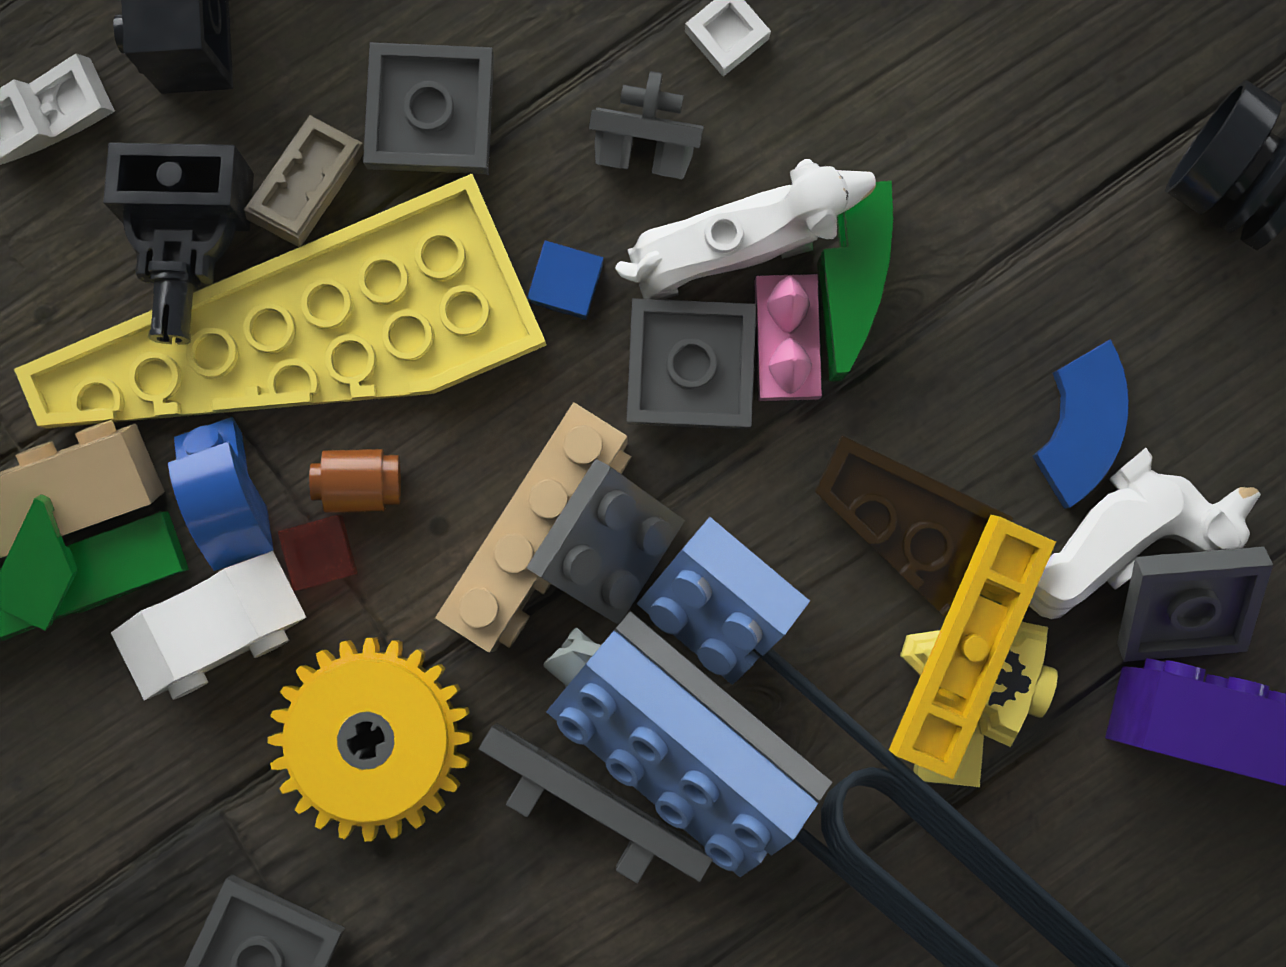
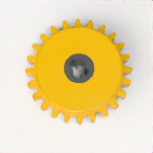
[268,638,472,842]

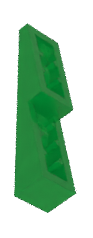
[0,511,189,642]

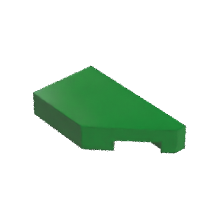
[0,494,78,631]

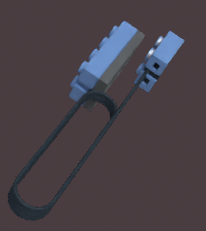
[544,517,1130,967]

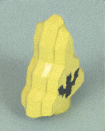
[900,622,1058,747]

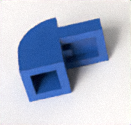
[168,417,274,571]

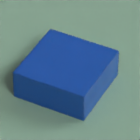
[527,240,604,320]

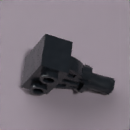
[103,143,254,345]

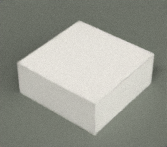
[685,0,771,77]

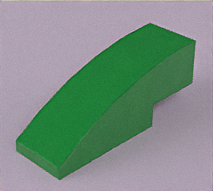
[817,180,893,382]

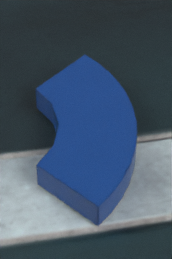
[1032,340,1129,509]

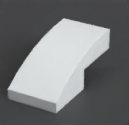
[0,54,115,165]

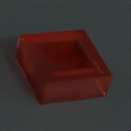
[278,515,358,592]

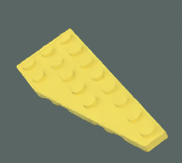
[14,174,547,428]

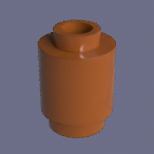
[309,449,401,513]

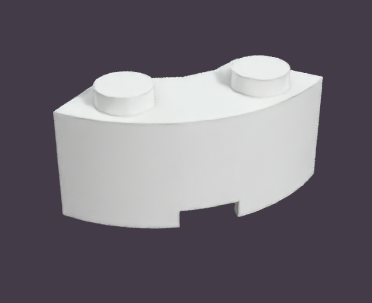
[111,551,306,700]

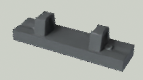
[479,723,713,883]

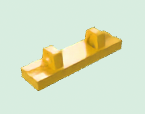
[889,515,1056,780]

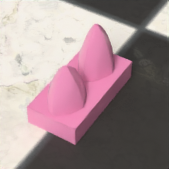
[754,274,822,401]

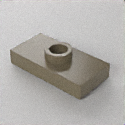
[244,115,364,247]

